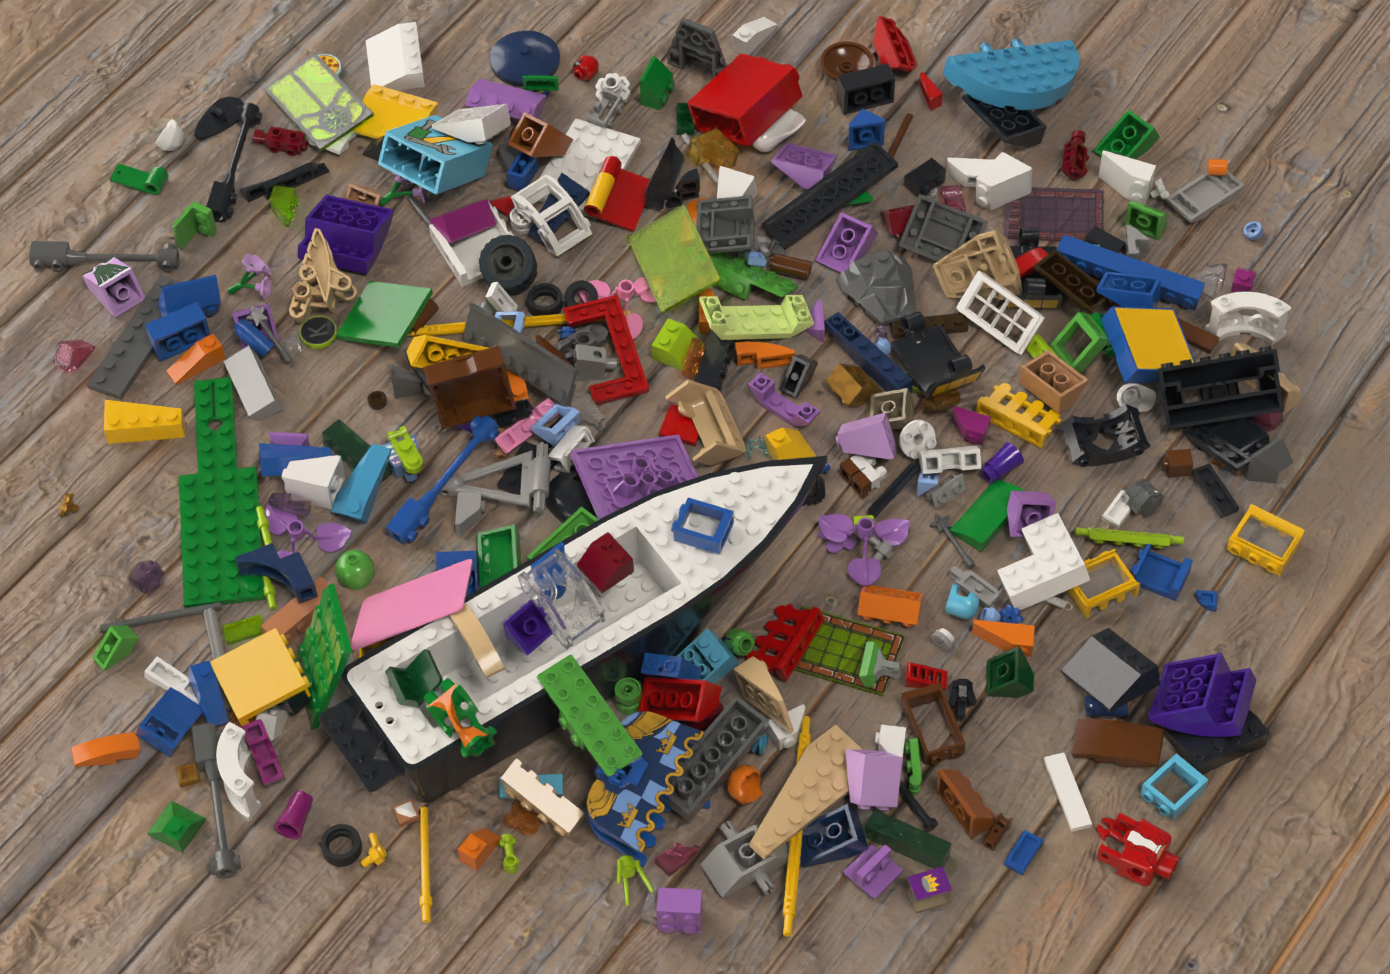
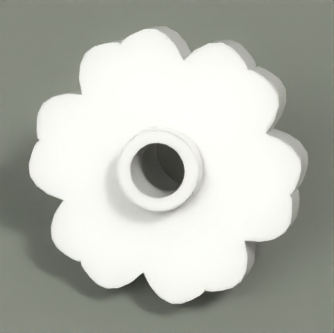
[595,73,631,108]

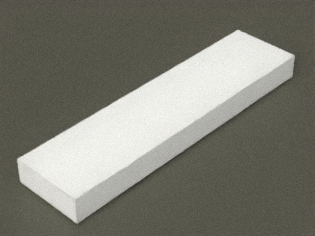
[1044,753,1092,832]

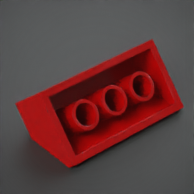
[638,677,722,722]

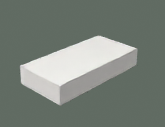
[1101,490,1132,529]

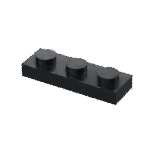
[1192,463,1239,518]

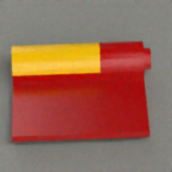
[584,156,651,232]

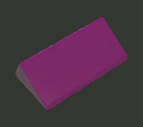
[430,199,496,244]

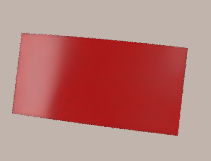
[1015,247,1049,277]

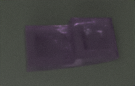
[268,493,311,516]

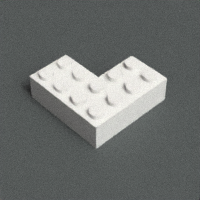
[997,513,1090,610]

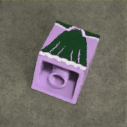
[82,256,145,318]

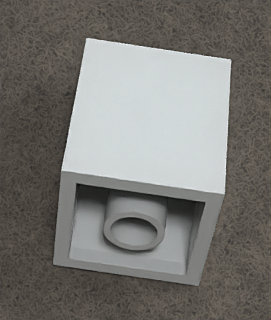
[976,152,1032,211]
[282,455,345,509]

